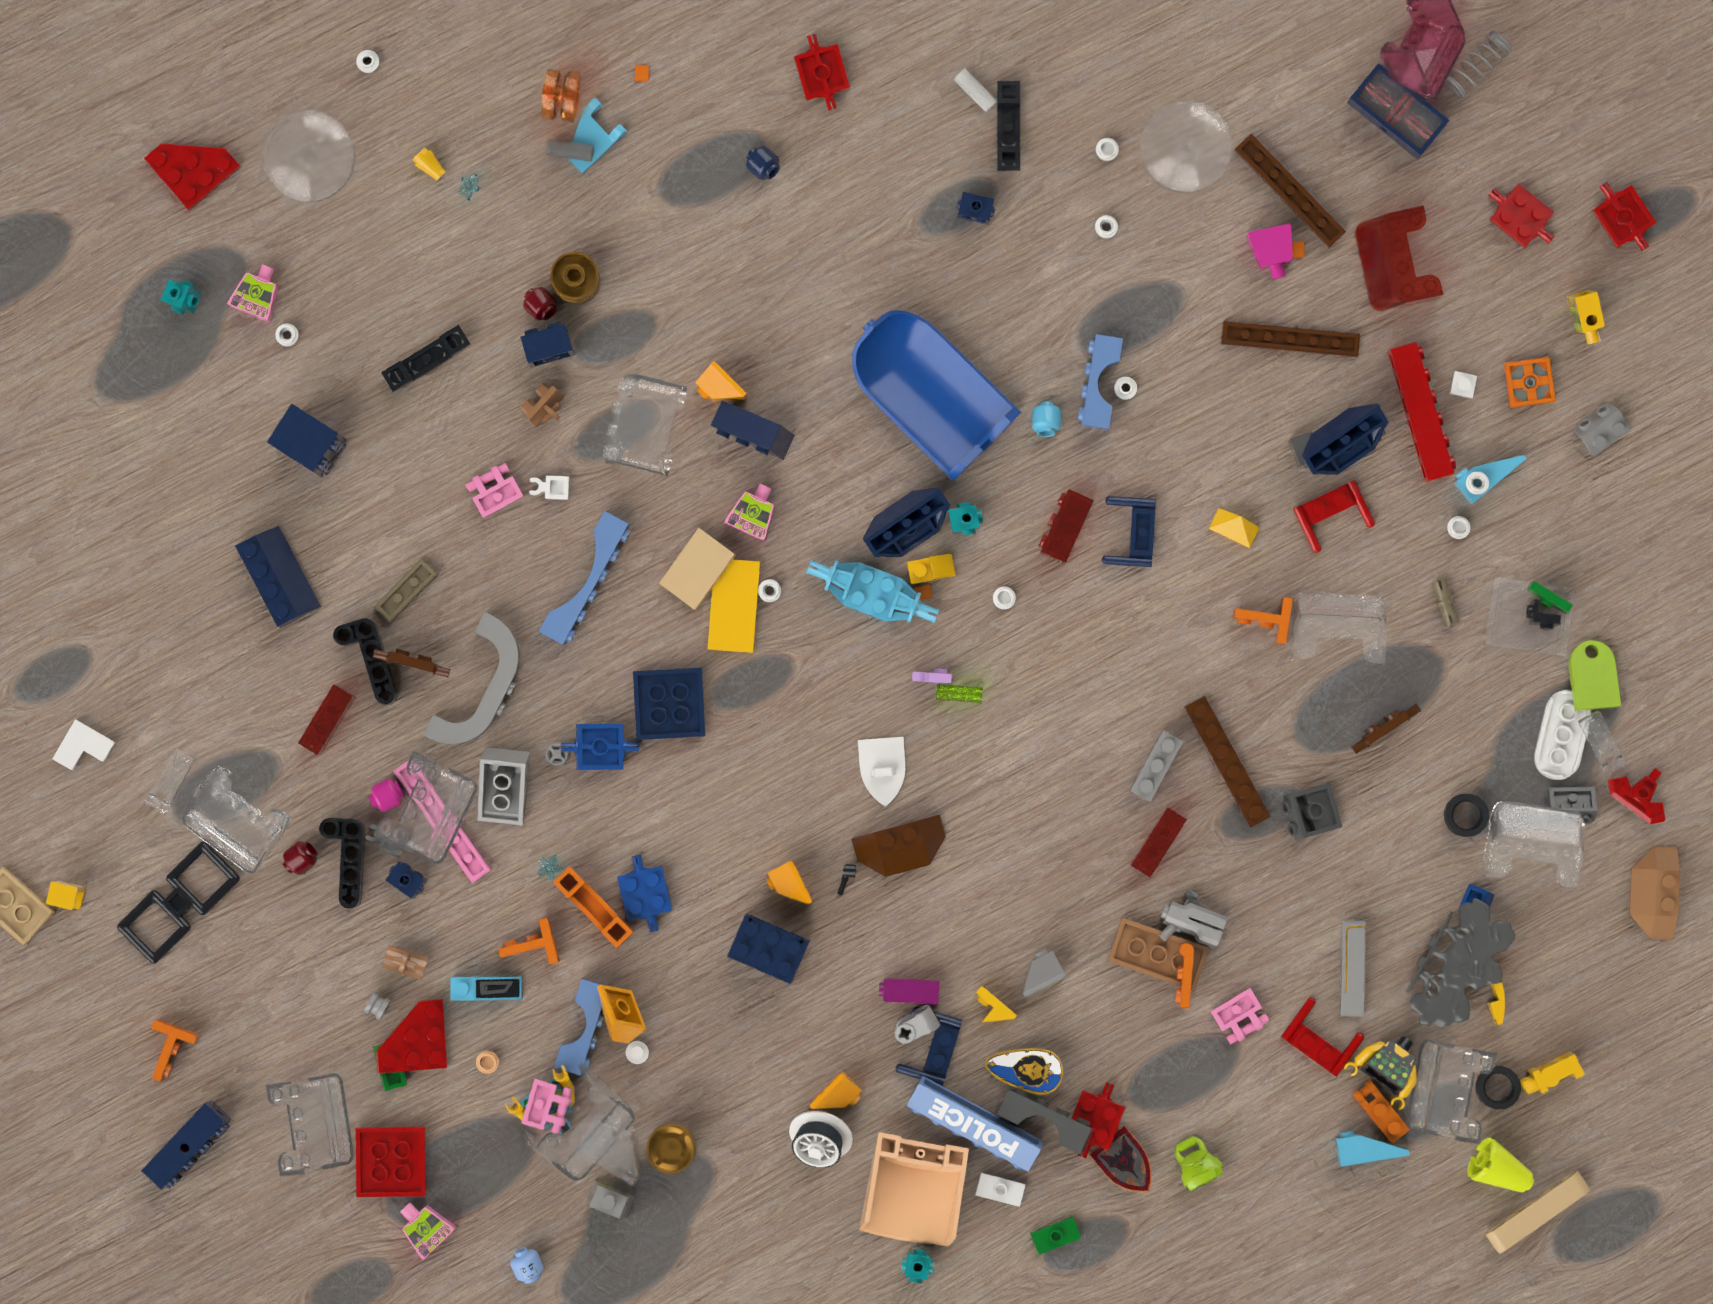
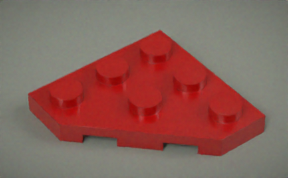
[144,143,241,211]
[376,999,447,1073]

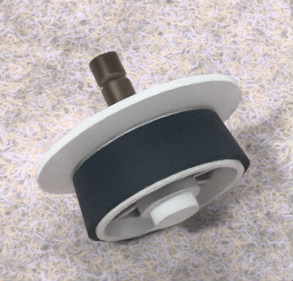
[789,1111,853,1168]

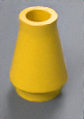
[412,147,446,181]

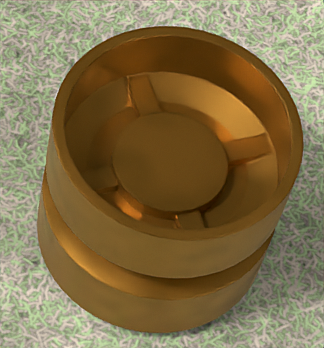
[550,252,601,304]
[646,1123,696,1174]

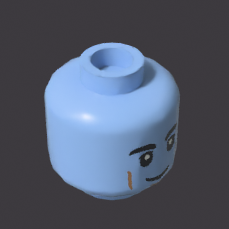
[510,1247,544,1283]

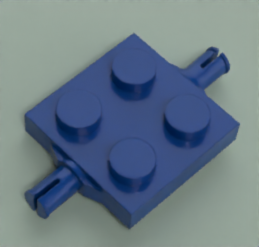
[561,724,639,770]
[617,854,673,932]

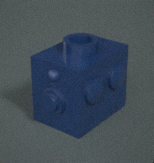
[956,192,996,225]
[385,861,427,899]

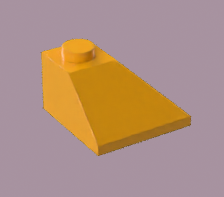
[695,361,748,401]
[766,860,813,904]
[597,984,646,1044]
[809,1071,862,1109]

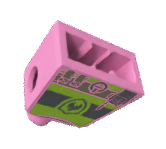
[227,264,279,323]
[725,484,775,542]
[400,1203,457,1260]

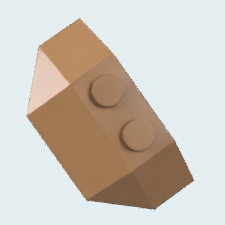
[1629,846,1680,939]

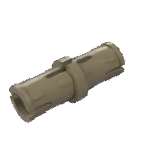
[1432,579,1459,627]

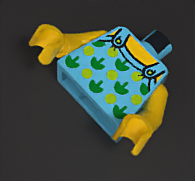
[504,1065,575,1134]

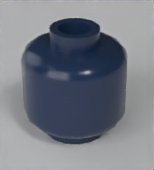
[746,146,780,180]

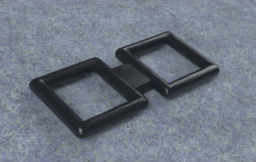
[117,841,240,964]

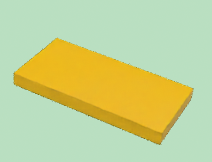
[708,560,760,653]

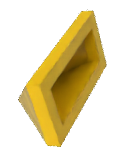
[1208,508,1259,549]

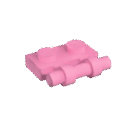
[465,463,524,518]
[1210,988,1270,1045]
[521,1079,573,1134]

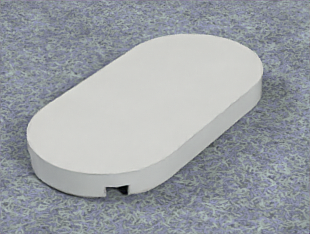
[1534,690,1592,780]

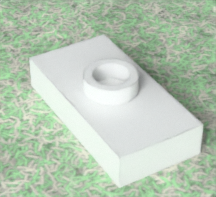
[975,1172,1026,1207]

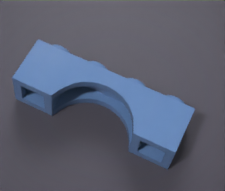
[1077,334,1123,431]
[554,978,604,1075]

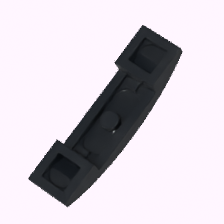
[997,81,1020,171]
[381,324,471,392]

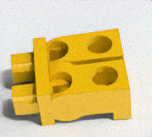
[1520,1051,1585,1095]

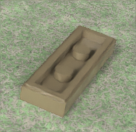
[374,558,438,623]

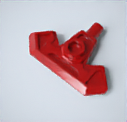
[1608,768,1665,824]

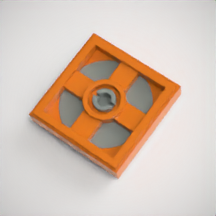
[1503,357,1556,408]

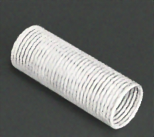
[954,68,997,112]

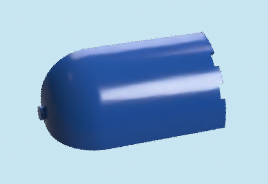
[852,310,1022,481]

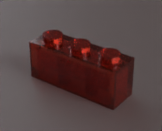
[1038,489,1094,564]
[298,684,356,756]
[1130,807,1187,878]

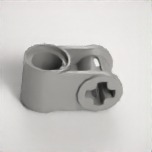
[895,1005,940,1044]

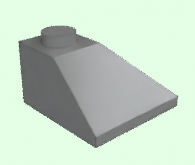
[1021,949,1066,997]

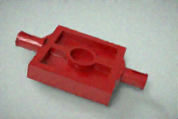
[794,34,850,111]
[1592,182,1656,252]
[1488,184,1555,248]
[1072,1082,1126,1159]

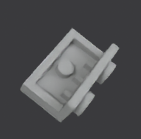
[1573,403,1631,457]

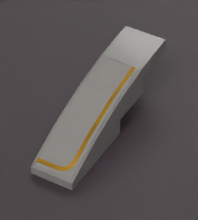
[1340,921,1365,1016]

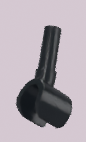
[837,864,856,895]

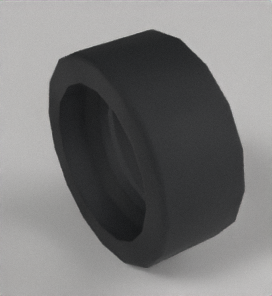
[1444,794,1489,837]
[1476,1065,1521,1110]

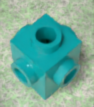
[160,279,202,314]
[948,502,983,536]
[901,1249,935,1283]

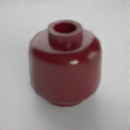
[523,287,557,321]
[283,841,318,875]

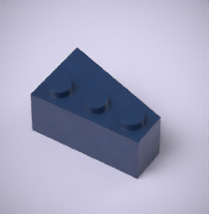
[711,401,795,460]

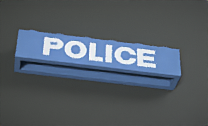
[907,1075,1044,1172]

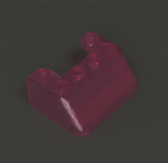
[1380,0,1465,98]

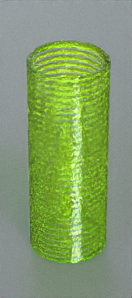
[936,683,983,704]

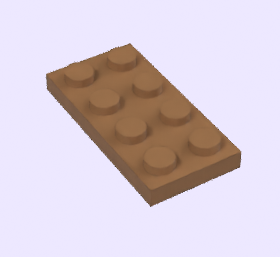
[1107,918,1209,991]

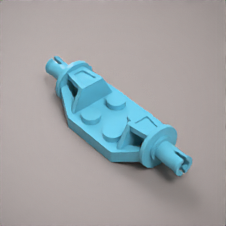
[806,560,940,623]

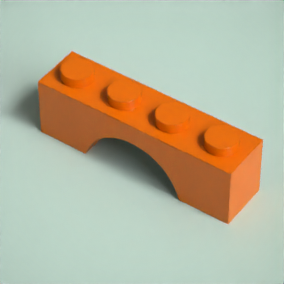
[553,866,634,948]

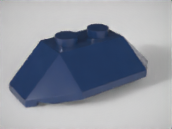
[1302,404,1388,475]
[863,487,950,557]

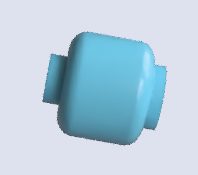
[1031,401,1061,437]

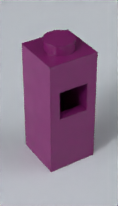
[879,978,940,1005]

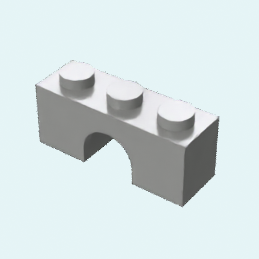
[1129,730,1183,802]

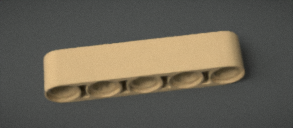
[1485,1170,1591,1254]

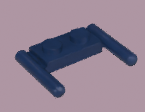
[1102,496,1156,567]
[895,1006,962,1086]

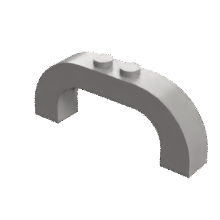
[423,612,520,744]

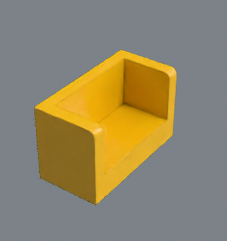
[46,881,86,910]

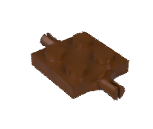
[373,648,451,678]
[1351,704,1421,754]

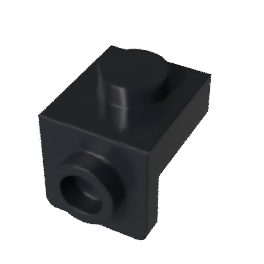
[1526,599,1561,630]

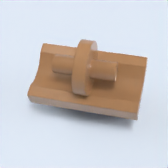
[521,383,564,427]
[382,945,429,980]

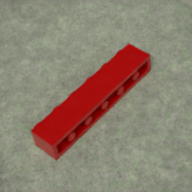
[1388,342,1456,483]

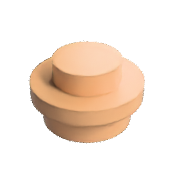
[476,1051,499,1074]

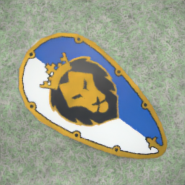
[985,1048,1064,1095]

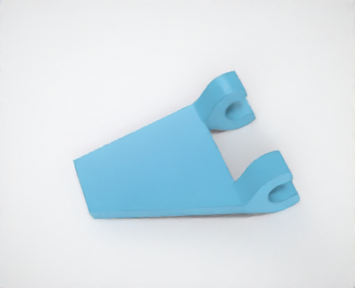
[568,98,628,174]

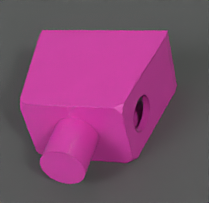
[1246,223,1293,280]

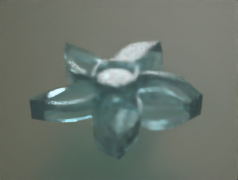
[458,173,480,201]
[537,855,564,882]

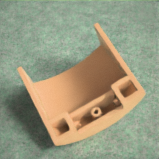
[859,1132,969,1246]

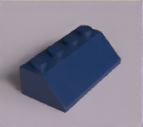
[235,526,321,628]

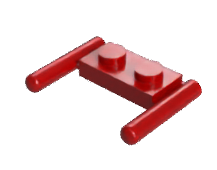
[1293,480,1375,553]
[1281,997,1365,1077]

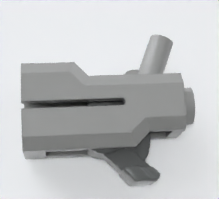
[1159,890,1228,949]

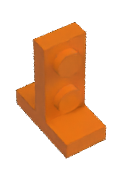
[1233,597,1293,645]
[498,917,560,964]
[151,1019,200,1081]

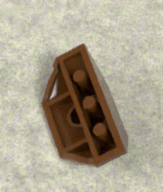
[852,815,946,877]

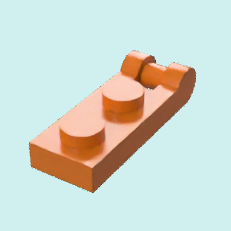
[1175,943,1194,1008]
[1352,1079,1410,1144]

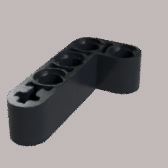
[333,618,398,705]
[319,818,365,909]

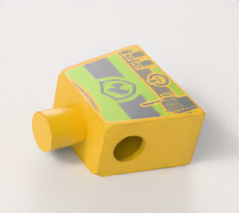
[1566,290,1605,344]

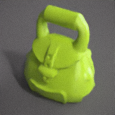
[1174,1136,1223,1191]

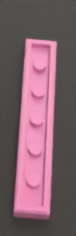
[393,758,491,883]

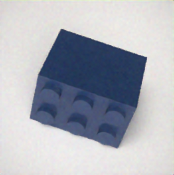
[267,403,347,477]
[727,913,810,984]

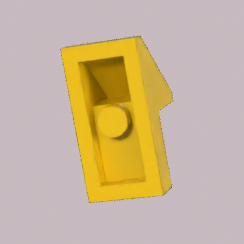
[907,553,956,585]
[976,985,1017,1022]

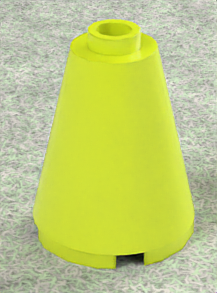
[1467,1137,1534,1193]

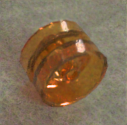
[542,69,580,123]

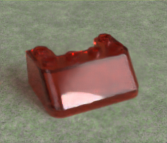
[1355,205,1443,312]

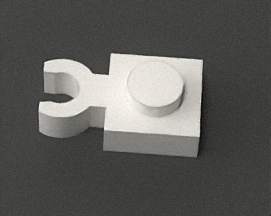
[529,476,570,500]

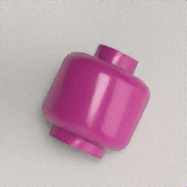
[368,778,404,812]

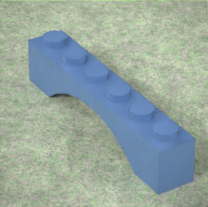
[538,511,631,645]

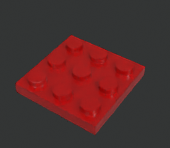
[355,1126,426,1197]

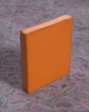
[635,65,649,82]
[1292,242,1304,258]
[914,584,933,600]

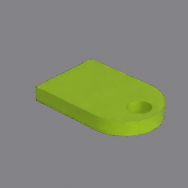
[1568,640,1621,711]

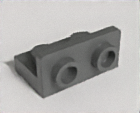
[1548,787,1598,824]

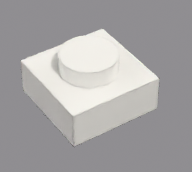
[1449,371,1477,399]

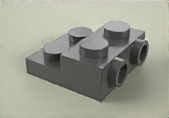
[1281,783,1342,840]

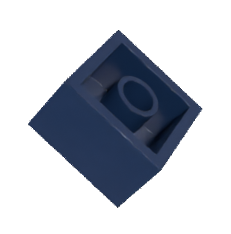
[520,322,575,368]

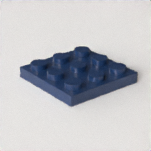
[633,668,705,740]

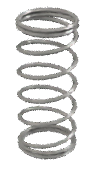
[1443,30,1512,98]

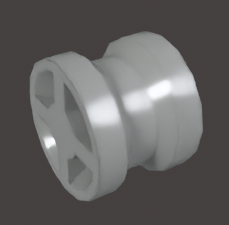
[545,743,569,766]
[364,992,391,1020]

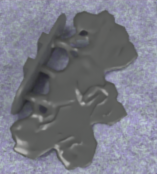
[1406,898,1515,1027]

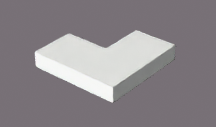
[52,719,116,771]

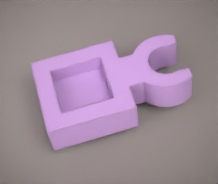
[912,669,952,684]

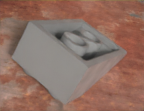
[477,747,530,826]

